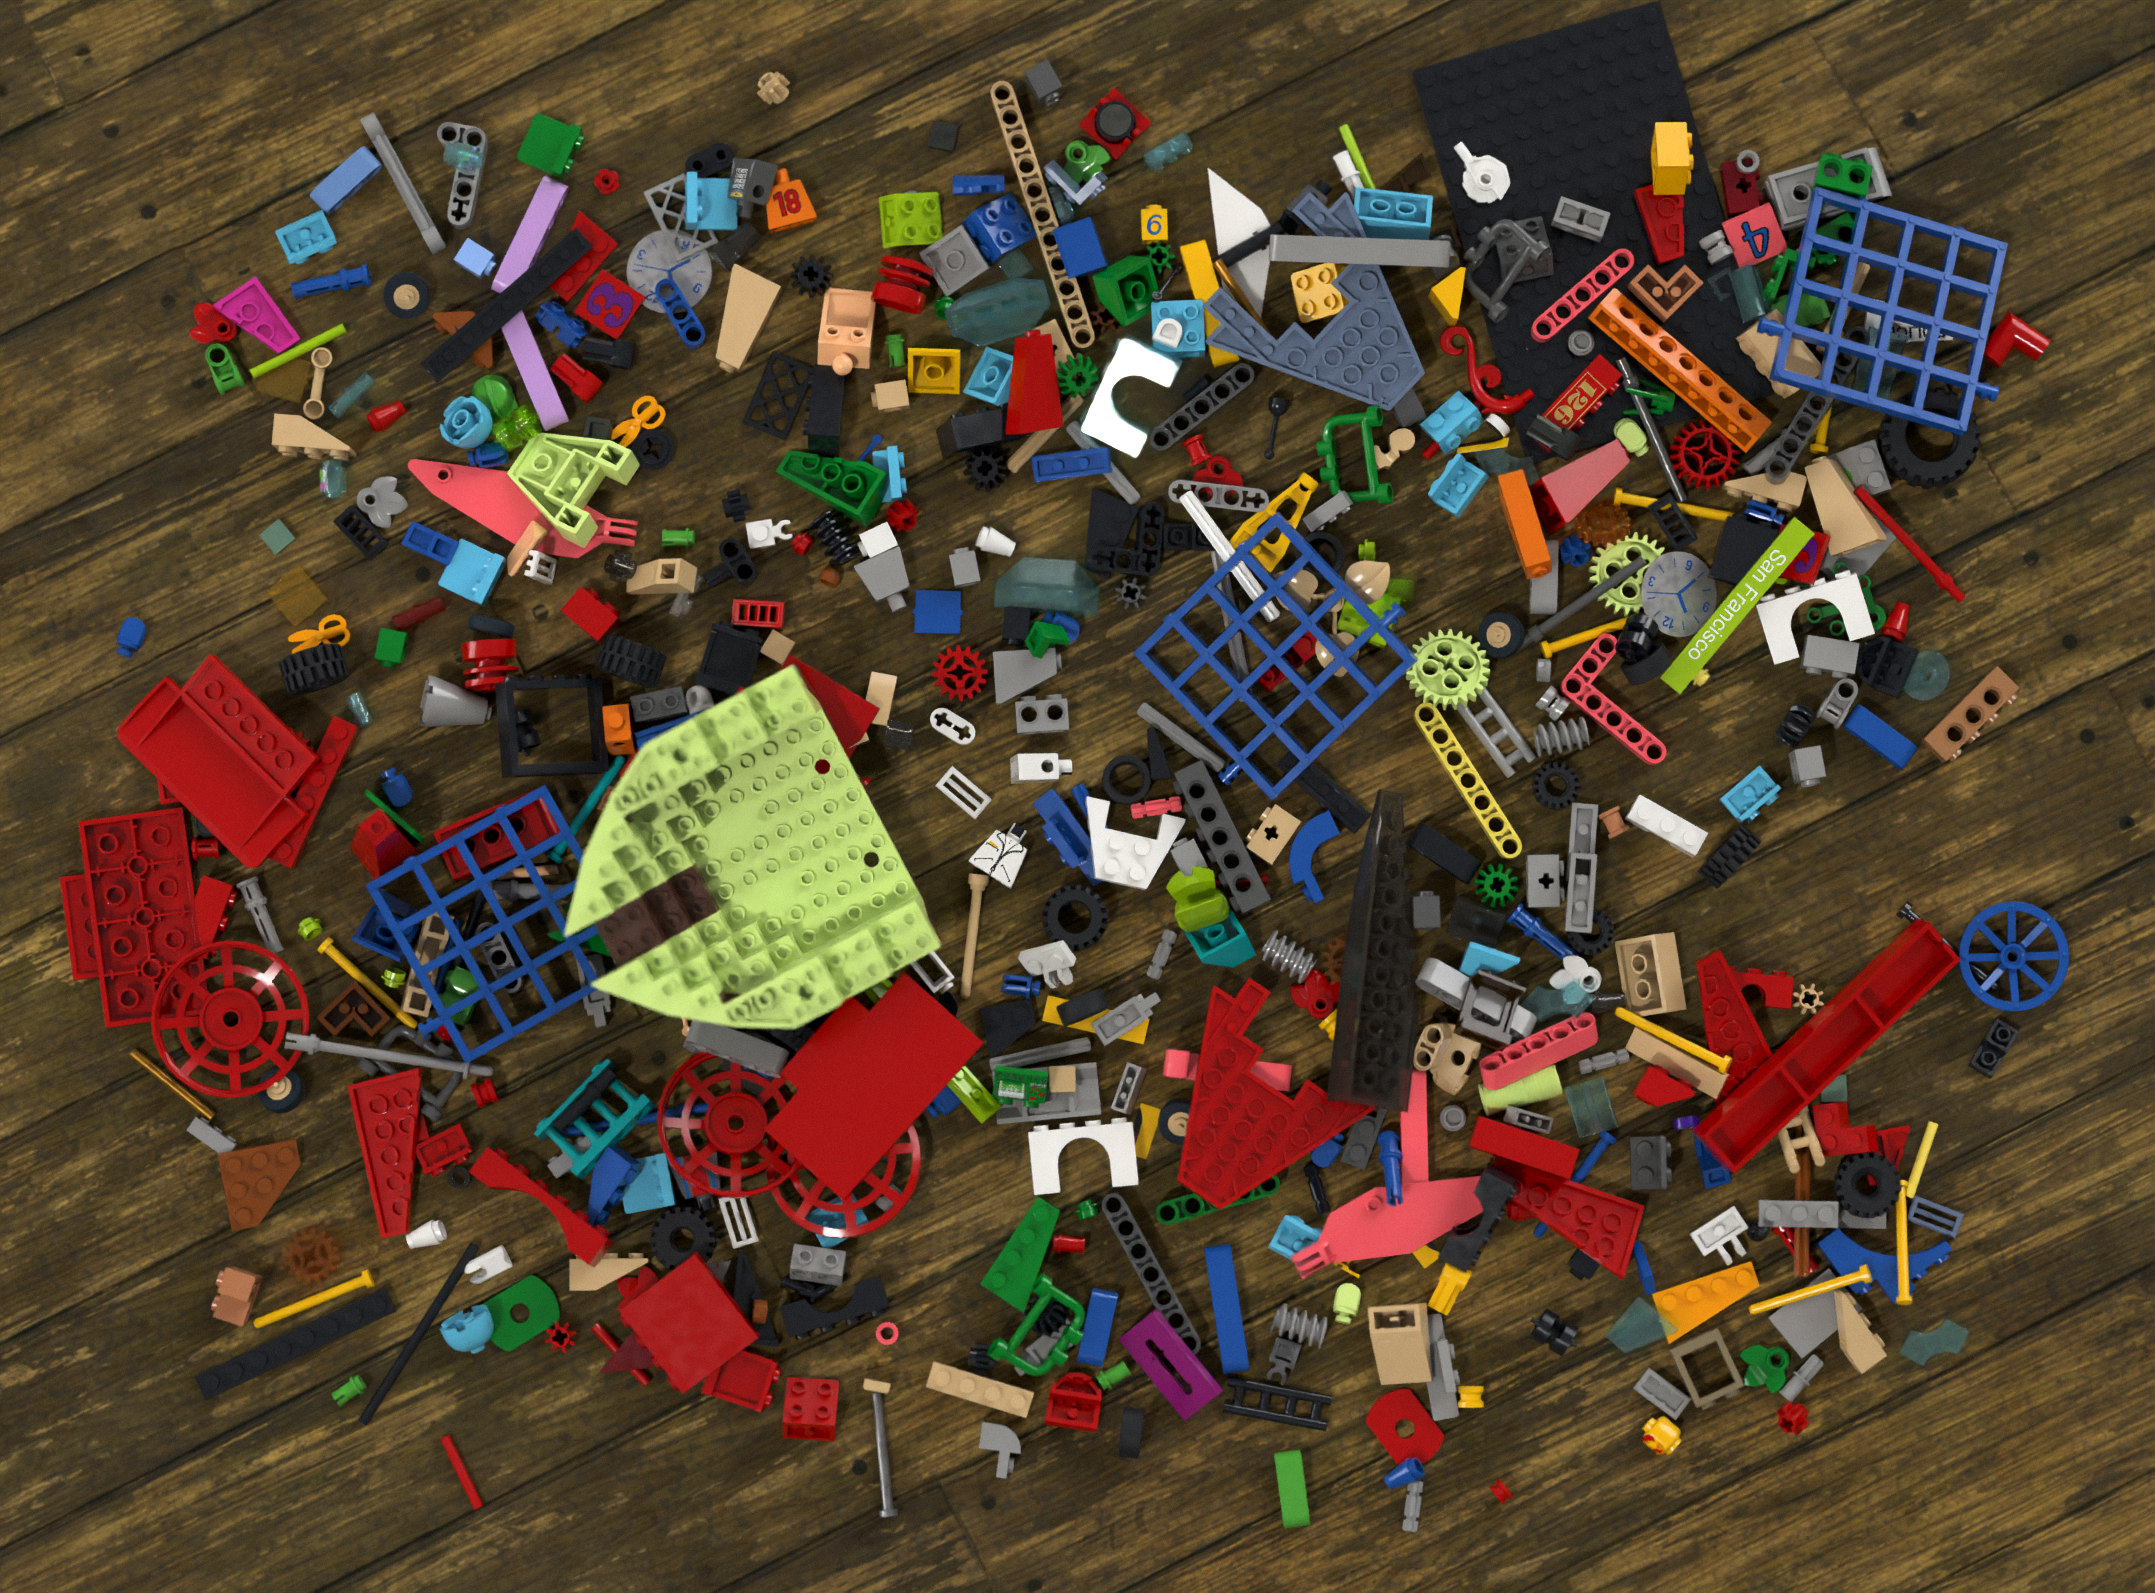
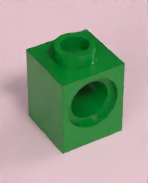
[375,628,409,669]

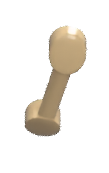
[303,347,332,420]

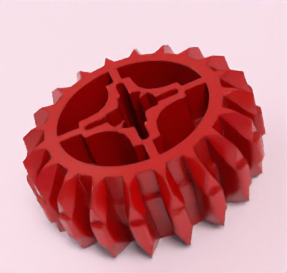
[1670,420,1740,490]

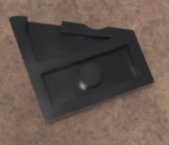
[980,999,1036,1059]

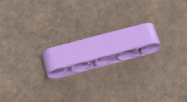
[491,176,569,293]
[501,310,569,431]

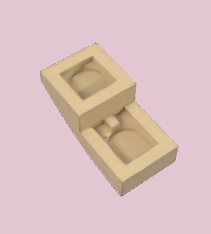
[866,672,897,727]

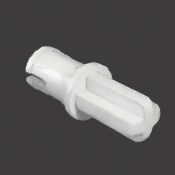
[1333,150,1364,202]

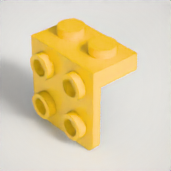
[1291,263,1349,323]

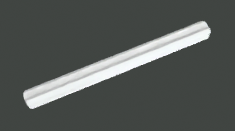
[1180,491,1280,622]

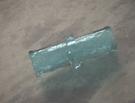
[327,371,376,419]

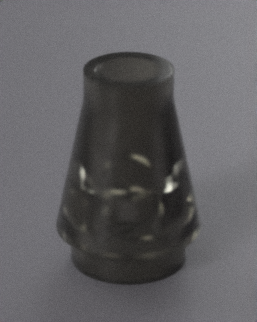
[1586,991,1627,1017]

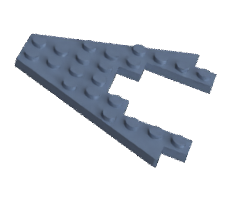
[1203,192,1425,411]

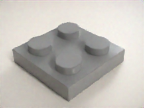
[919,225,991,297]

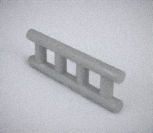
[1457,686,1536,779]

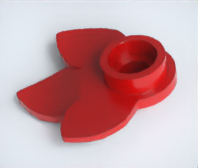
[189,303,237,344]
[1191,456,1243,508]
[1290,969,1342,1020]
[617,1266,659,1310]

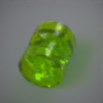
[492,404,541,452]

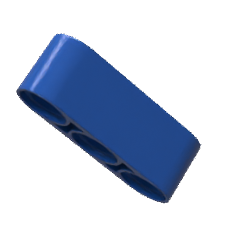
[655,279,705,350]
[1842,704,1918,770]
[1077,1288,1118,1367]

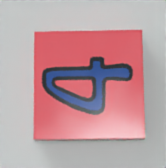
[1721,202,1787,271]

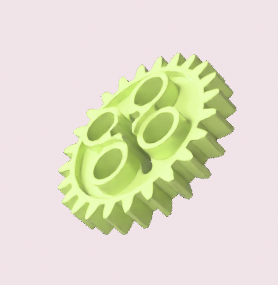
[1588,532,1665,617]
[1406,629,1490,710]

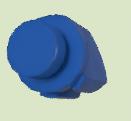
[468,441,509,469]
[1743,500,1785,529]
[1042,611,1080,643]
[116,617,147,659]
[381,767,413,807]
[1000,974,1041,999]
[926,1085,962,1119]
[1311,1132,1345,1167]

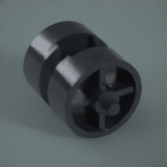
[1615,613,1659,663]
[514,706,542,757]
[1530,1308,1579,1356]

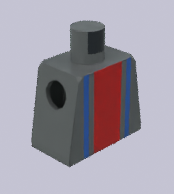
[668,1150,722,1211]

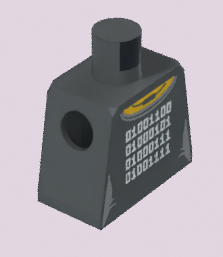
[728,158,778,219]

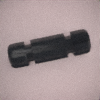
[1304,1164,1331,1215]

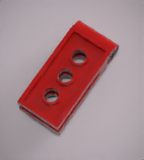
[433,790,561,883]

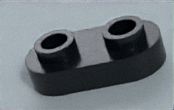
[685,143,735,178]

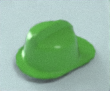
[471,374,520,435]

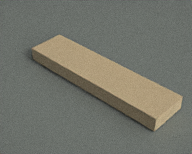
[1625,1026,1729,1099]

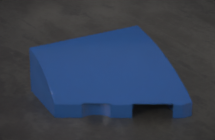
[953,174,1005,196]

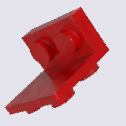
[783,1377,839,1441]

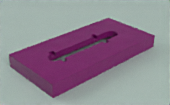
[1118,1309,1223,1421]

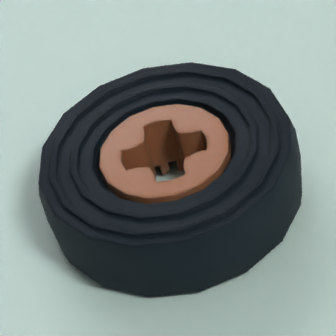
[467,614,515,639]

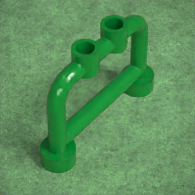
[1317,405,1393,504]
[987,1273,1085,1376]

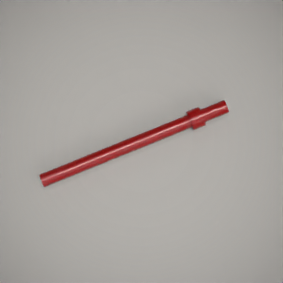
[1854,485,1966,603]

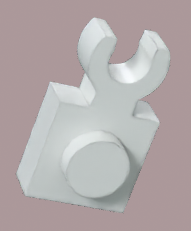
[746,519,793,550]

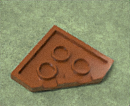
[217,1138,300,1231]

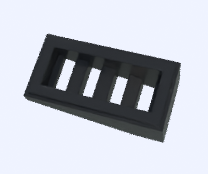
[1648,492,1698,551]
[333,504,389,561]
[1147,727,1172,781]

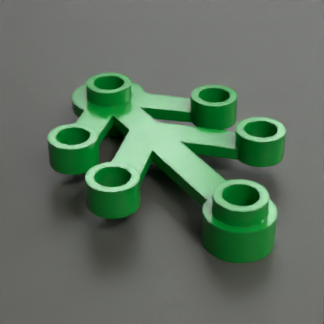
[1794,562,1886,636]

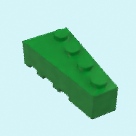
[980,1196,1060,1313]

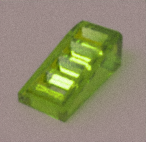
[1384,578,1414,603]

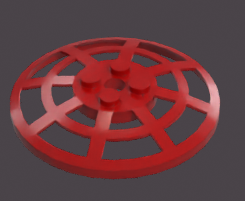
[151,941,310,1098]
[657,1052,802,1198]
[766,1124,922,1239]

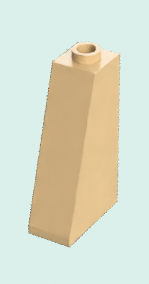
[716,264,782,373]
[1804,456,1887,557]

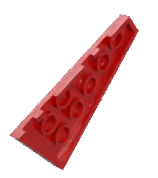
[1696,950,1773,1109]
[347,1068,423,1239]
[1492,1156,1645,1280]

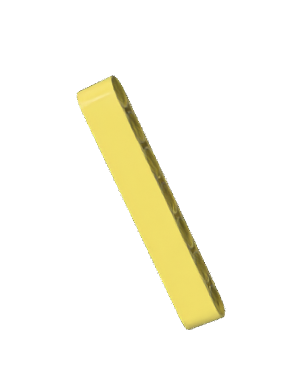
[1414,703,1522,859]

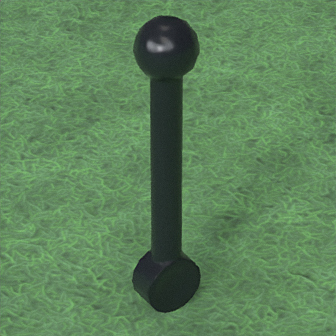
[1152,265,1183,303]

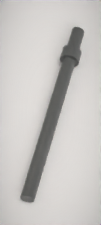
[1616,357,1688,503]
[1518,556,1647,652]

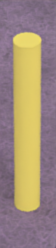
[1906,1121,1938,1199]

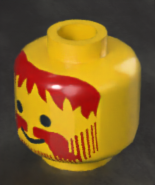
[1642,1416,1682,1455]

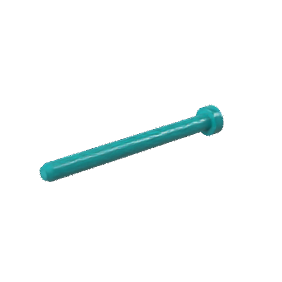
[545,755,625,865]

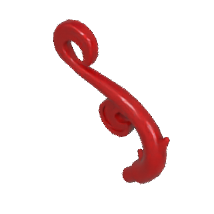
[1440,326,1535,414]

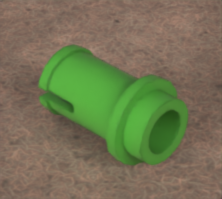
[884,334,906,368]
[662,528,695,549]
[1096,1360,1131,1390]
[331,1375,367,1406]

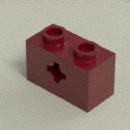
[1719,158,1763,218]

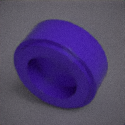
[1672,1116,1699,1131]

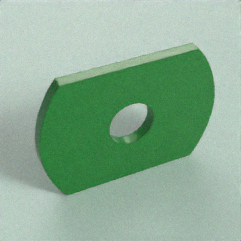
[363,789,426,843]
[482,1275,560,1352]

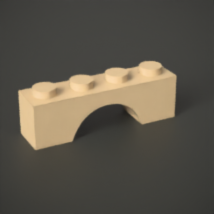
[400,912,454,1017]
[926,1361,1034,1418]

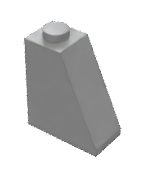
[993,648,1062,706]

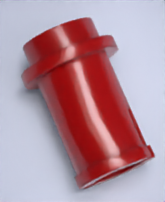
[1052,1233,1085,1254]

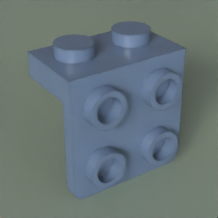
[1044,160,1108,205]

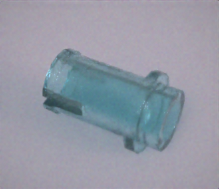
[345,692,373,727]

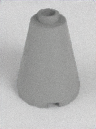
[419,675,492,727]

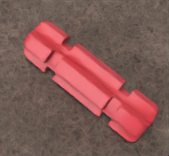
[1131,796,1182,819]

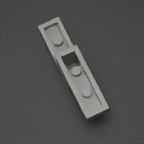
[1564,803,1598,934]
[1758,1200,1886,1229]

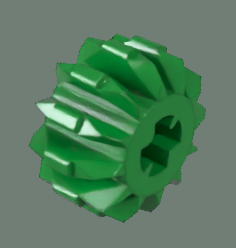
[1056,353,1099,398]
[1474,863,1519,908]

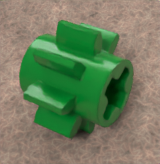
[1144,241,1175,275]

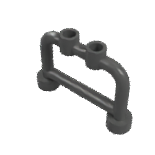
[1463,219,1552,323]
[357,1025,462,1123]

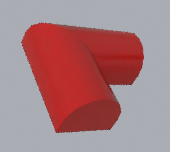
[1983,311,2051,368]

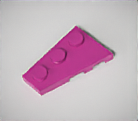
[213,276,301,355]

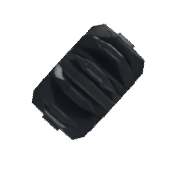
[789,254,834,298]
[963,448,1007,492]
[1776,702,1816,748]
[1024,1296,1071,1337]

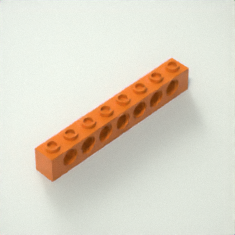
[1588,287,1773,453]

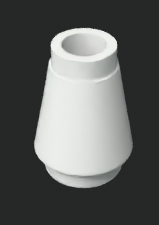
[975,526,1016,557]
[406,1219,447,1249]

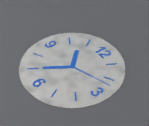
[627,229,712,313]
[1641,551,1717,637]

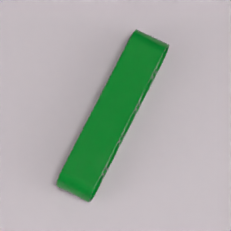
[1156,1175,1280,1225]

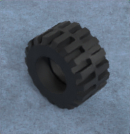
[595,635,667,688]
[278,643,350,695]
[1042,885,1107,951]

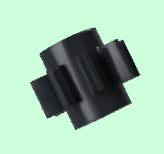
[722,489,751,523]
[968,1343,995,1376]

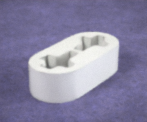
[930,708,976,745]

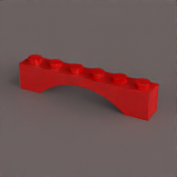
[269,716,361,870]
[469,1147,614,1268]

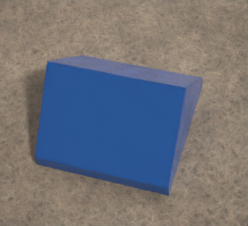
[1052,217,1109,279]
[352,905,420,963]

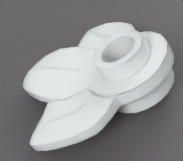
[1549,955,1602,1005]

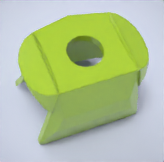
[1166,866,1230,932]

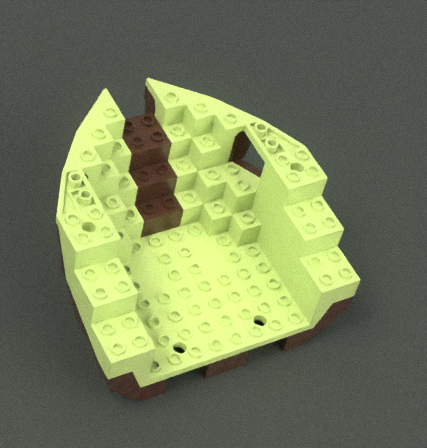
[565,664,942,1028]

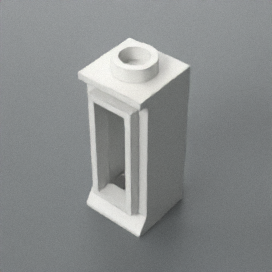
[910,951,955,994]

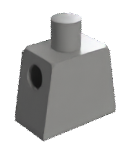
[854,546,910,612]

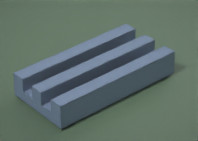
[1907,1195,1964,1239]

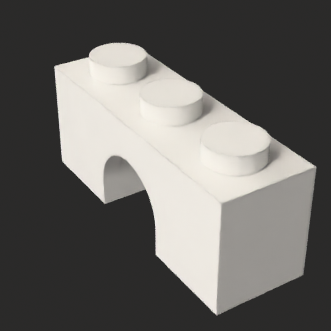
[1625,795,1708,858]

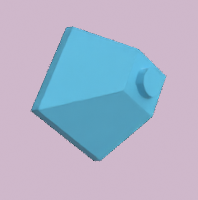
[963,347,1013,406]
[1458,941,1520,977]

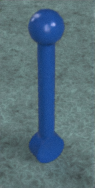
[856,434,882,462]

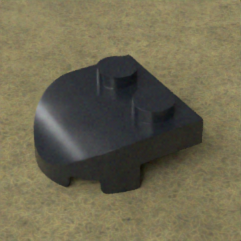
[1856,637,1919,699]

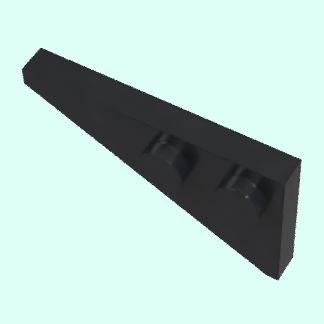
[732,1250,779,1347]

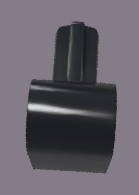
[703,538,758,588]

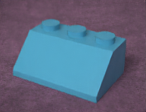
[1354,187,1433,240]

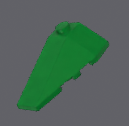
[775,450,888,527]

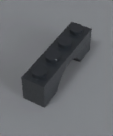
[1438,1163,1517,1272]
[780,1276,890,1340]

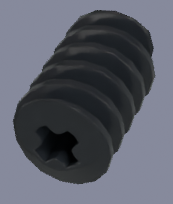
[809,509,861,566]

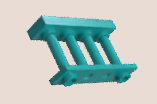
[534,1058,656,1180]

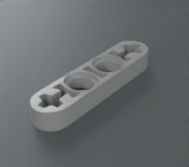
[1168,480,1269,512]

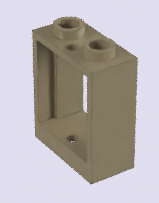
[1668,1328,1744,1410]

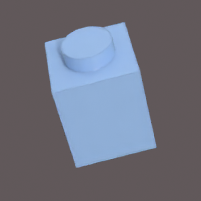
[454,238,497,280]

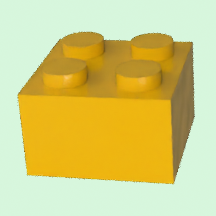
[1651,122,1693,195]

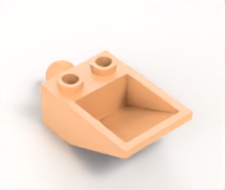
[818,288,876,375]

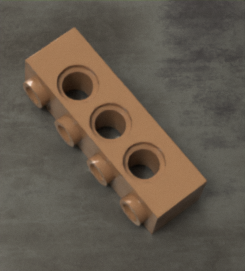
[1921,666,2019,763]

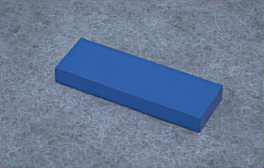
[1031,447,1112,482]

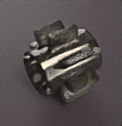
[604,550,637,583]

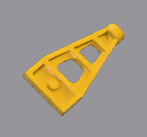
[1229,472,1319,573]

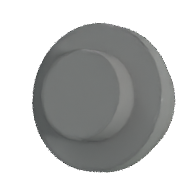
[1568,330,1594,356]
[1440,1105,1466,1131]

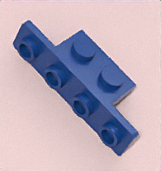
[1033,789,1102,886]

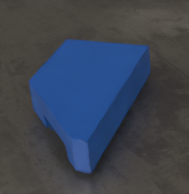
[1632,1241,1656,1295]

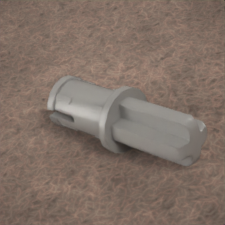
[1779,1355,1824,1403]

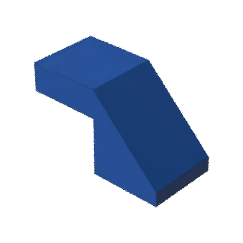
[1692,1132,1731,1189]

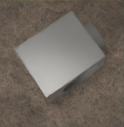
[949,547,981,588]
[1170,837,1208,876]

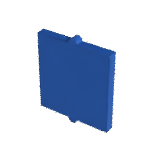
[913,590,963,634]

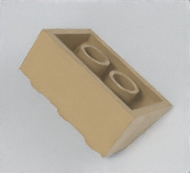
[1736,309,1821,399]
[1615,932,1687,1017]

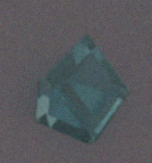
[998,249,1034,285]

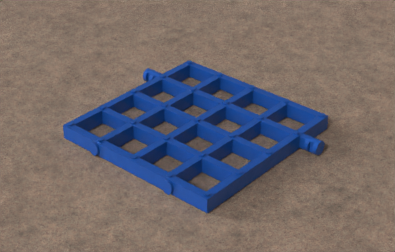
[1757,187,2008,436]
[1133,512,1419,800]
[366,785,599,1064]

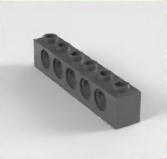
[1172,760,1271,916]

